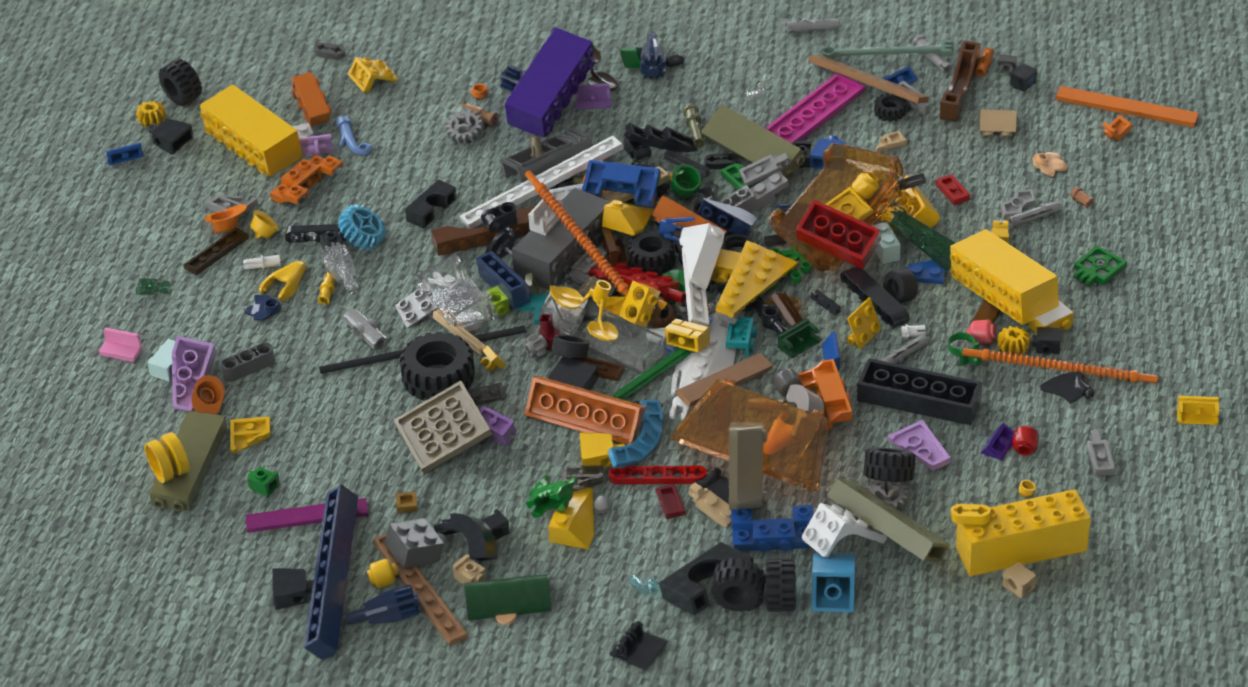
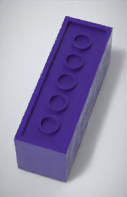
[505,27,595,138]

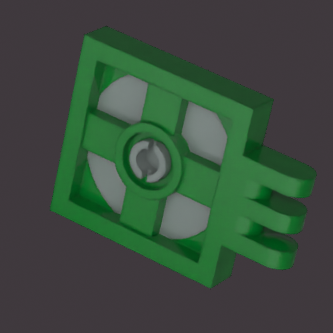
[1073,245,1127,287]

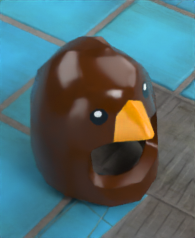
[647,295,676,329]

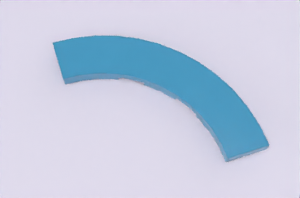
[608,400,663,468]

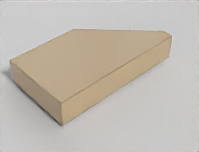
[876,131,907,152]

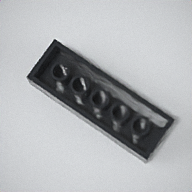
[857,358,982,425]

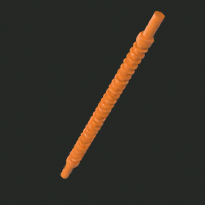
[525,170,630,297]
[962,348,1158,383]

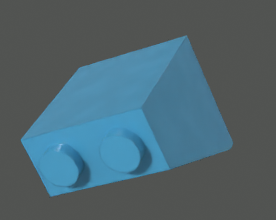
[811,553,855,612]

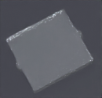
[657,370,682,408]

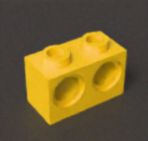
[619,281,660,327]

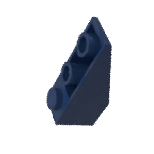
[696,198,758,236]

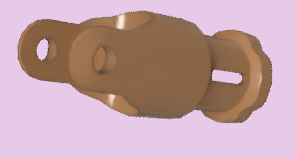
[461,103,499,128]

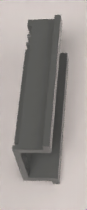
[500,127,593,184]

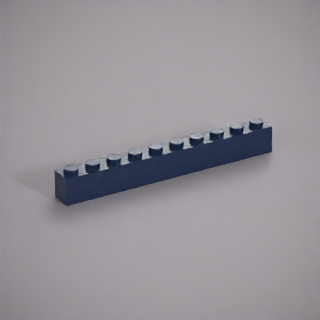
[304,484,358,659]

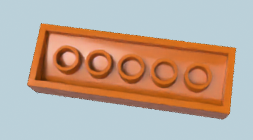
[524,376,647,445]

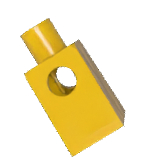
[712,249,741,283]
[580,433,625,472]

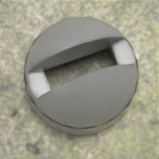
[594,496,612,514]

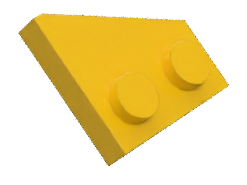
[230,416,271,454]

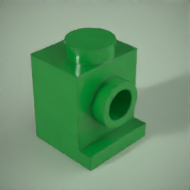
[247,467,280,497]

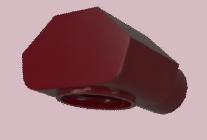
[539,313,561,351]

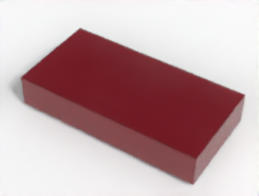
[655,484,686,519]

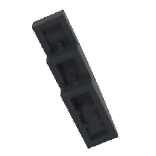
[625,123,697,152]

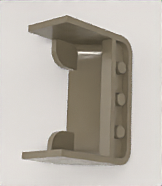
[729,422,767,510]

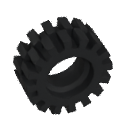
[874,93,906,122]

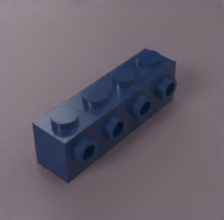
[476,251,531,309]

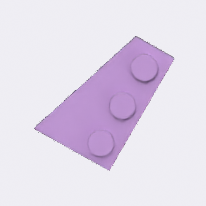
[887,420,951,471]

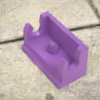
[575,84,611,109]
[479,406,516,446]

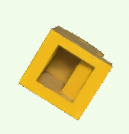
[992,220,1009,244]

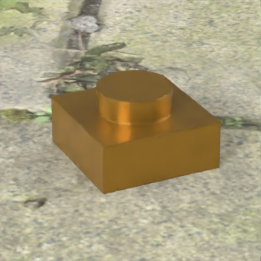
[396,492,418,513]

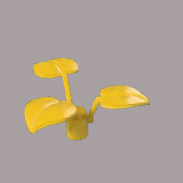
[550,280,626,341]

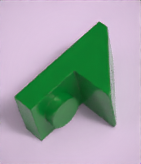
[620,47,642,68]

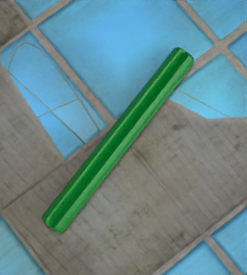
[613,348,690,400]

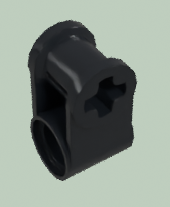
[624,132,652,163]
[481,202,518,233]

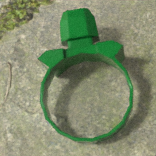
[948,332,982,366]

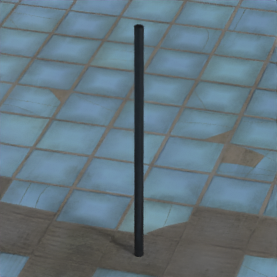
[319,325,526,374]

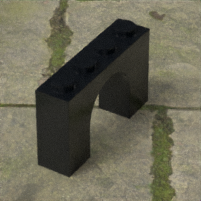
[659,542,754,616]

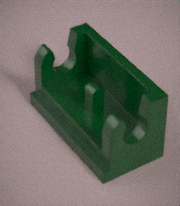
[778,319,821,359]

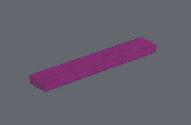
[245,498,369,533]

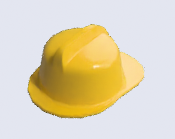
[250,210,279,239]

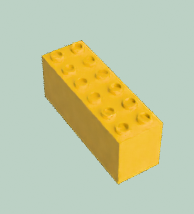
[200,84,303,177]
[950,229,1059,325]
[956,489,1091,577]

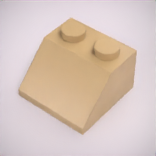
[980,109,1017,137]

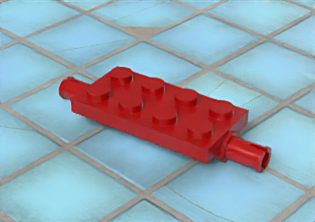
[589,263,686,303]

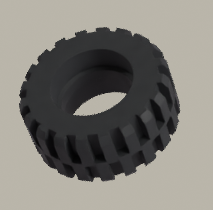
[400,332,475,400]

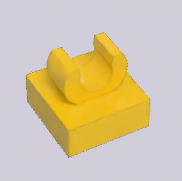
[480,345,507,371]

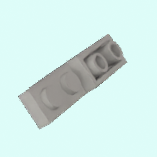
[719,171,789,211]

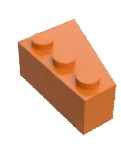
[292,72,332,126]

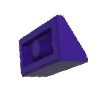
[980,423,1014,460]

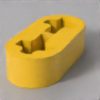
[951,504,991,525]

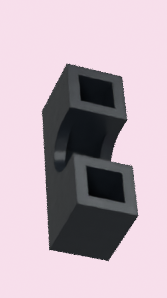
[405,179,457,229]

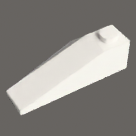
[679,223,725,290]

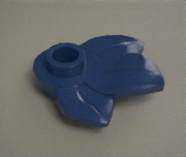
[244,295,281,320]

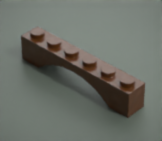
[940,41,981,122]
[431,205,536,256]

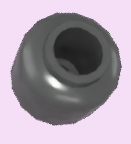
[773,368,802,397]

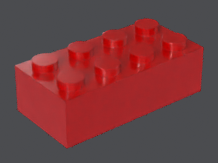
[796,199,881,270]

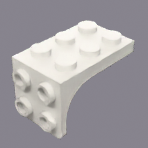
[802,503,888,557]

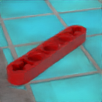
[608,466,707,485]

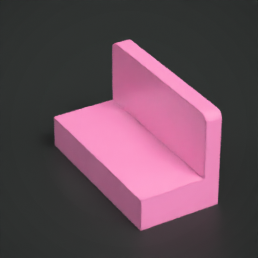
[99,328,142,362]

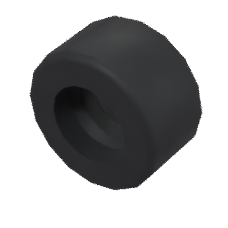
[883,268,918,303]

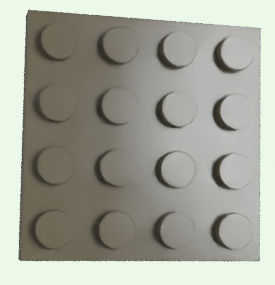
[393,381,493,474]

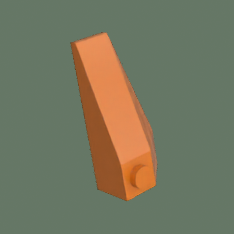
[652,195,728,235]

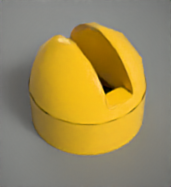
[1019,480,1036,497]

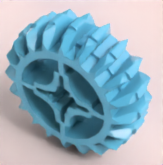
[338,204,386,250]

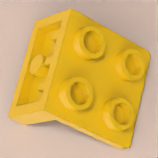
[348,57,398,93]

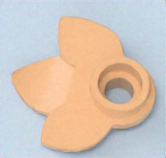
[1033,152,1068,177]

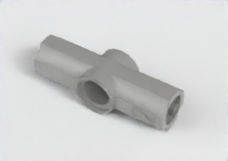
[343,307,388,351]

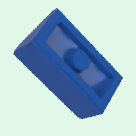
[882,66,918,84]
[106,142,143,165]
[822,331,840,370]

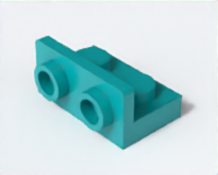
[726,317,757,356]

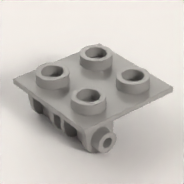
[395,284,438,328]

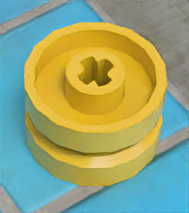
[144,432,190,483]

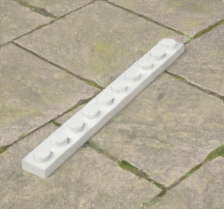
[460,136,623,228]

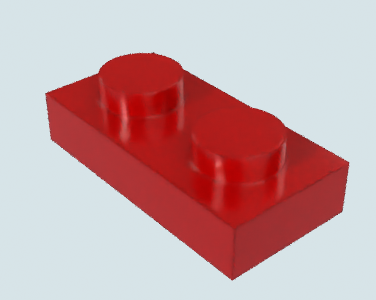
[935,174,970,205]

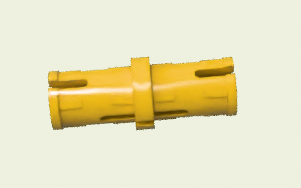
[318,272,337,304]

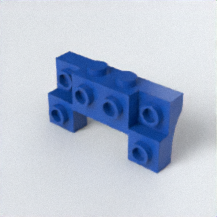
[582,160,661,208]
[731,505,814,552]

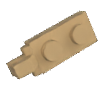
[688,483,732,528]

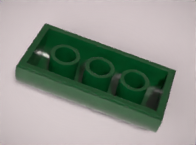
[464,574,551,621]

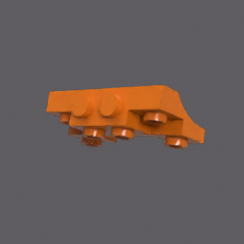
[270,155,343,205]
[797,359,852,432]

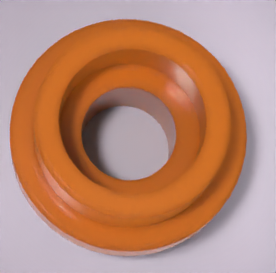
[471,84,489,99]

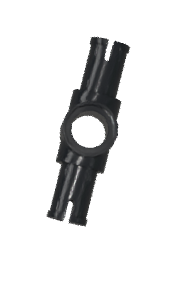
[752,297,788,335]

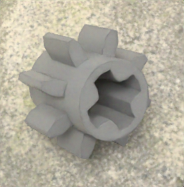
[524,334,548,357]

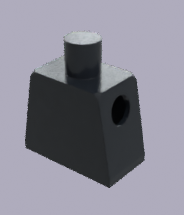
[149,119,194,155]
[272,568,314,610]

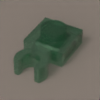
[135,278,170,295]

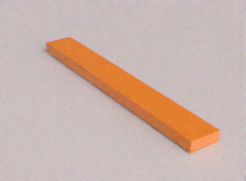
[1056,86,1199,127]

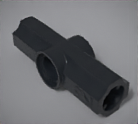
[693,181,719,213]

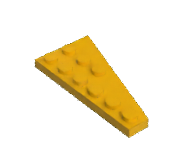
[715,240,798,318]

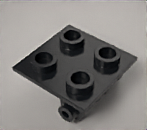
[609,621,668,670]

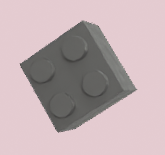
[385,518,444,569]

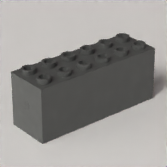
[512,188,613,290]

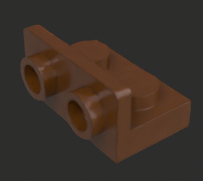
[602,228,629,266]

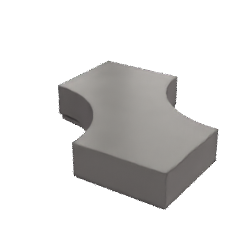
[1000,189,1037,219]

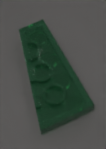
[890,209,955,272]

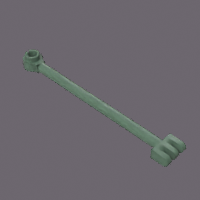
[822,40,954,60]

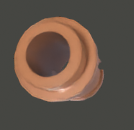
[1070,187,1094,208]

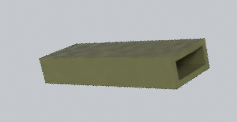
[701,104,807,182]
[149,411,227,511]
[827,479,950,562]

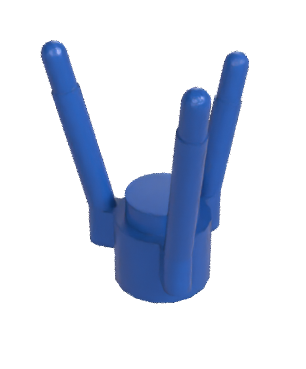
[659,217,695,243]

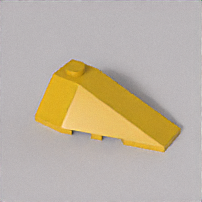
[895,175,941,235]
[602,200,654,236]
[548,485,594,550]

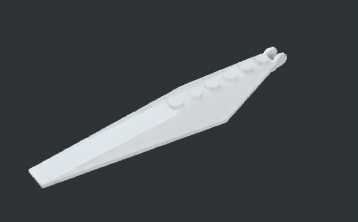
[669,293,745,421]

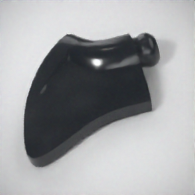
[1040,372,1094,404]
[695,467,729,504]

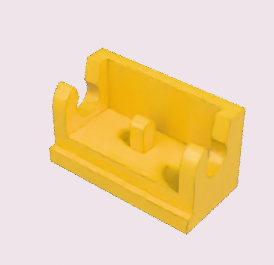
[1177,396,1219,425]

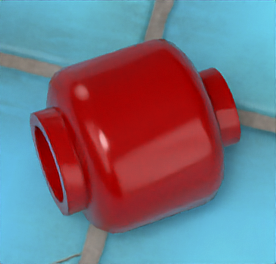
[1012,425,1039,456]

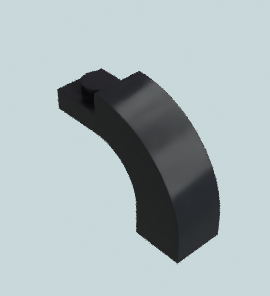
[434,513,498,561]

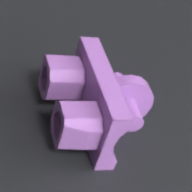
[299,134,333,156]

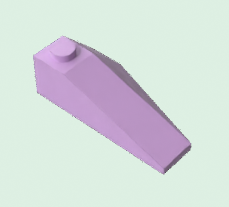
[172,336,216,411]

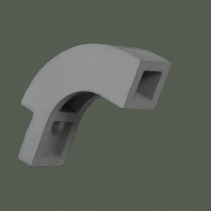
[786,384,824,445]

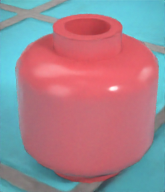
[967,319,997,345]

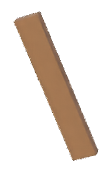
[676,353,773,407]

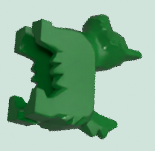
[526,475,577,518]

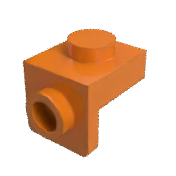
[1102,115,1133,141]

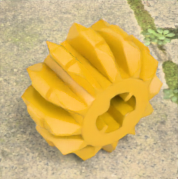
[136,100,166,128]
[997,326,1030,356]

